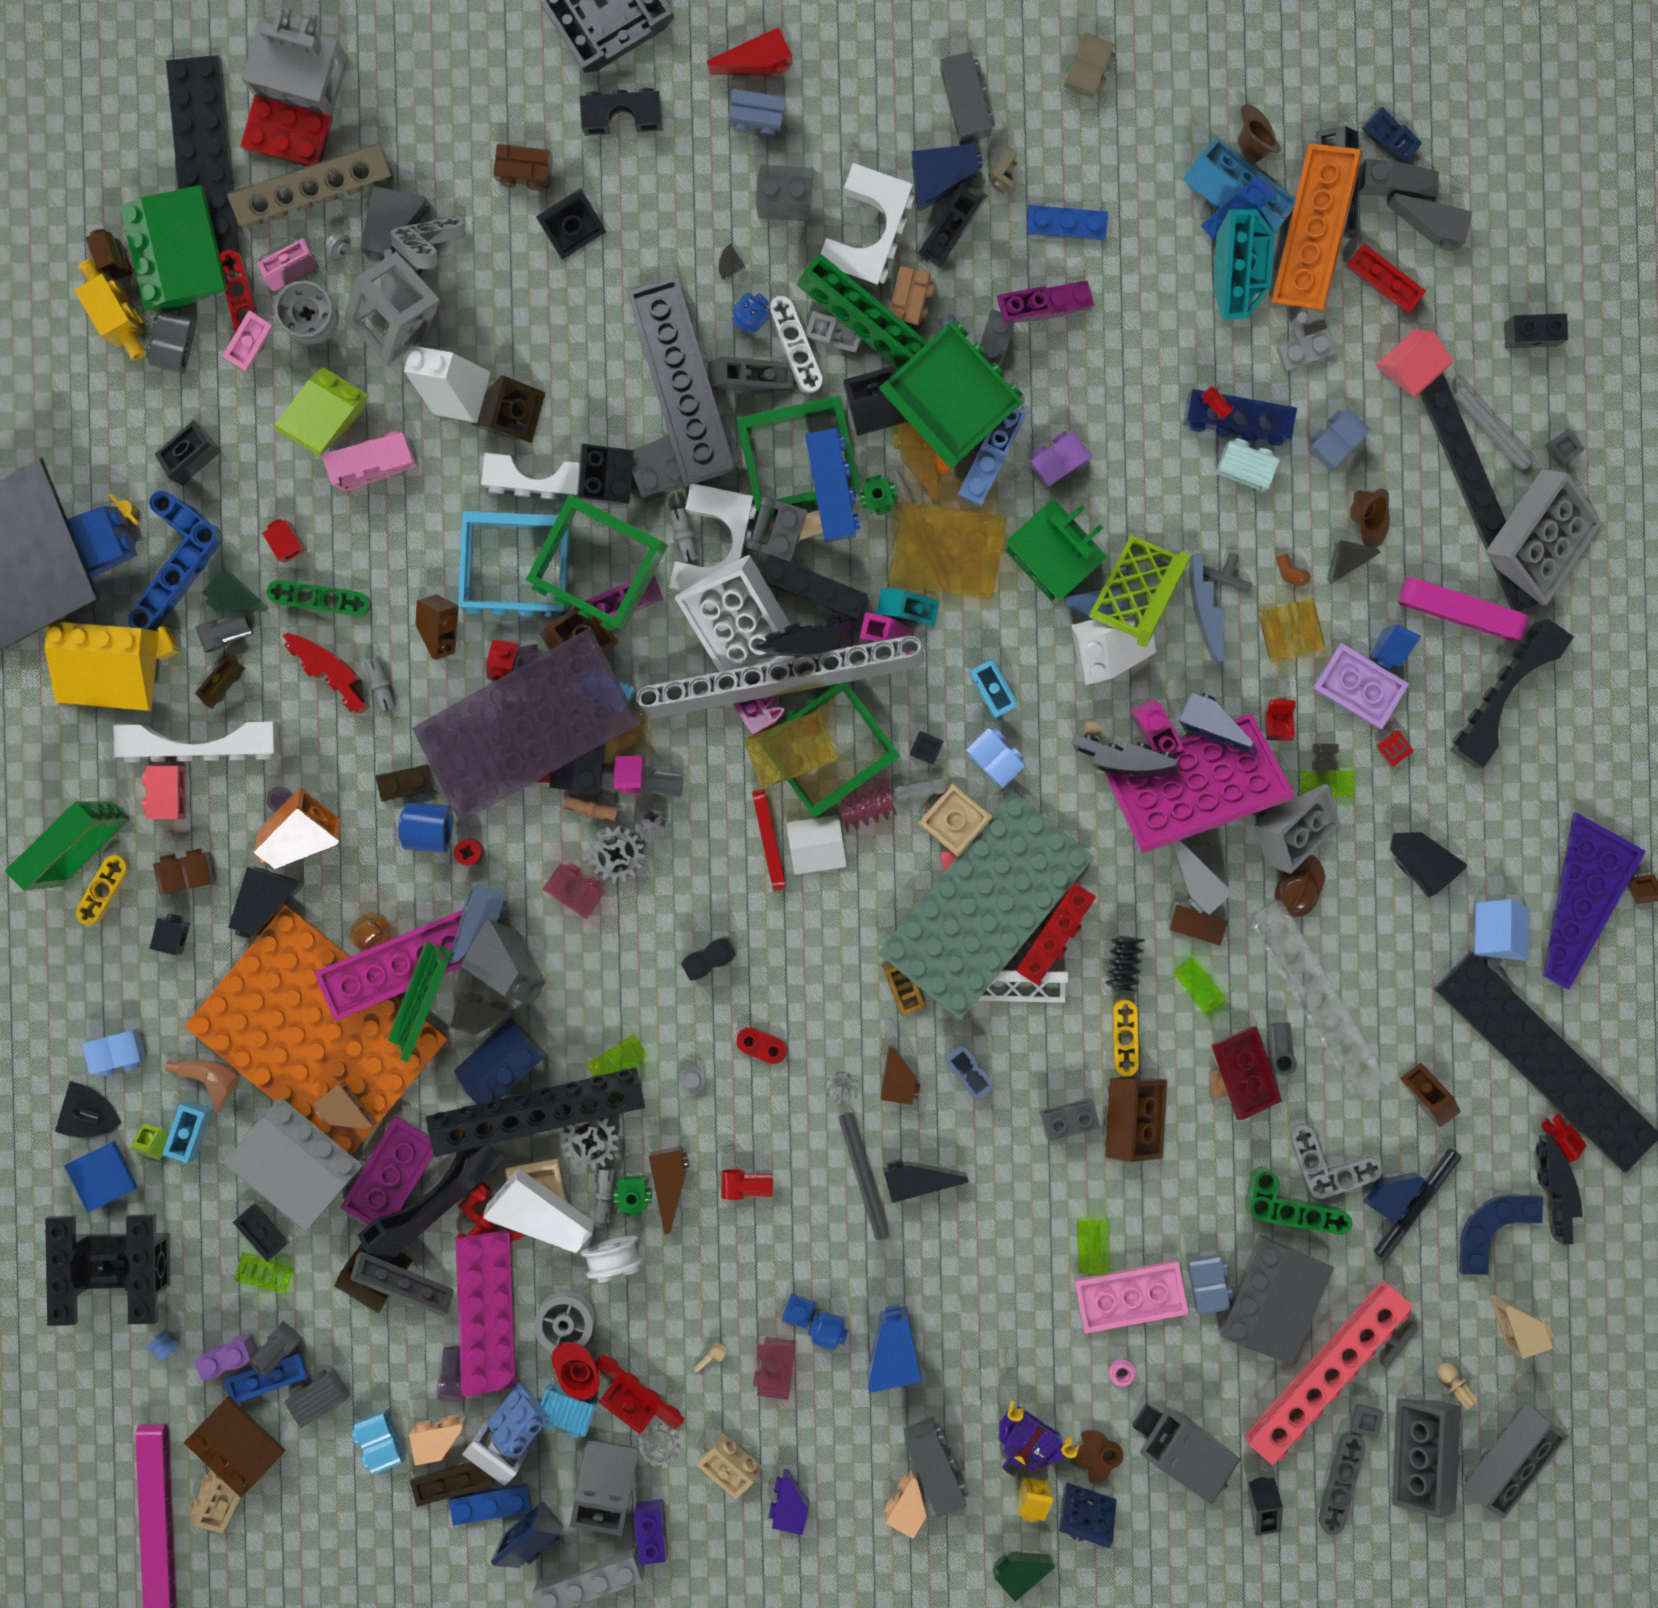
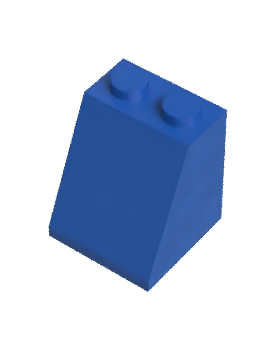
[68,506,138,579]
[867,1305,922,1393]

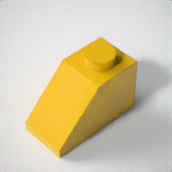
[1016,1476,1054,1522]

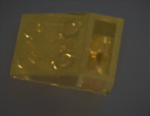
[743,710,839,789]

